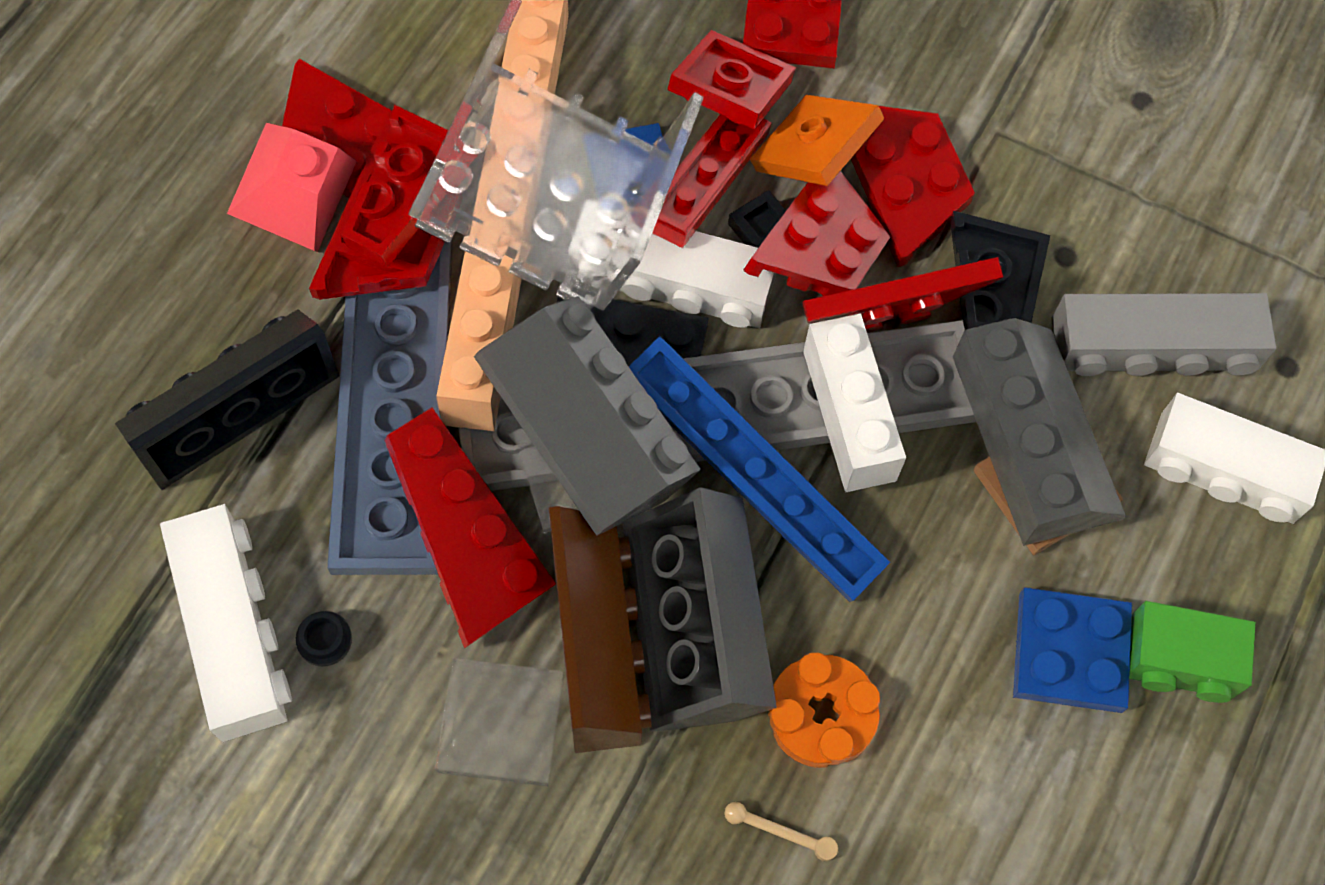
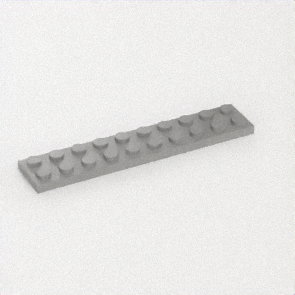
[459,320,977,491]

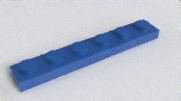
[629,336,890,602]

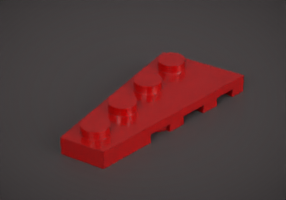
[384,407,556,649]

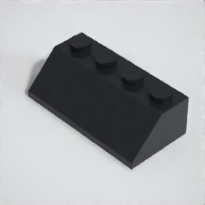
[115,309,340,490]

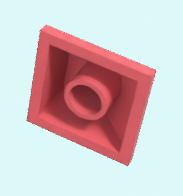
[227,123,357,253]

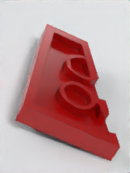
[341,105,479,267]

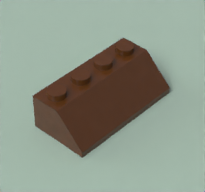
[549,506,652,753]

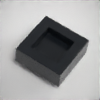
[728,190,786,248]

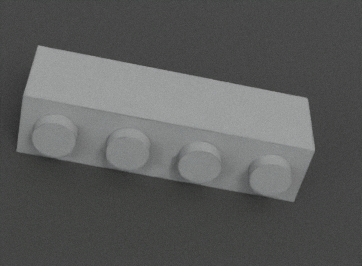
[1052,293,1276,376]

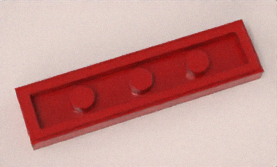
[638,114,772,248]

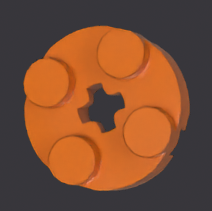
[768,652,880,768]

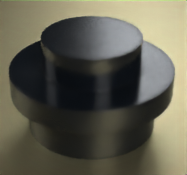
[296,611,352,667]

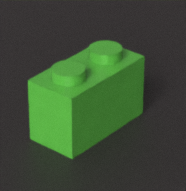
[1129,601,1256,703]

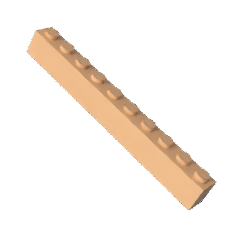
[436,0,568,432]

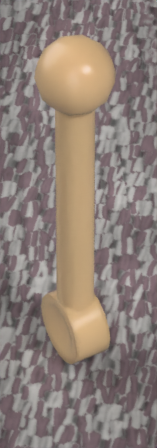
[724,802,838,861]

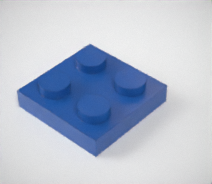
[1013,587,1132,713]

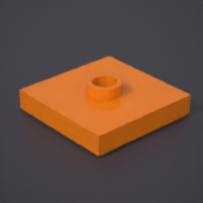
[750,95,884,186]

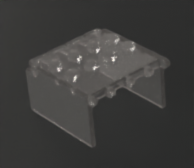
[408,0,704,310]

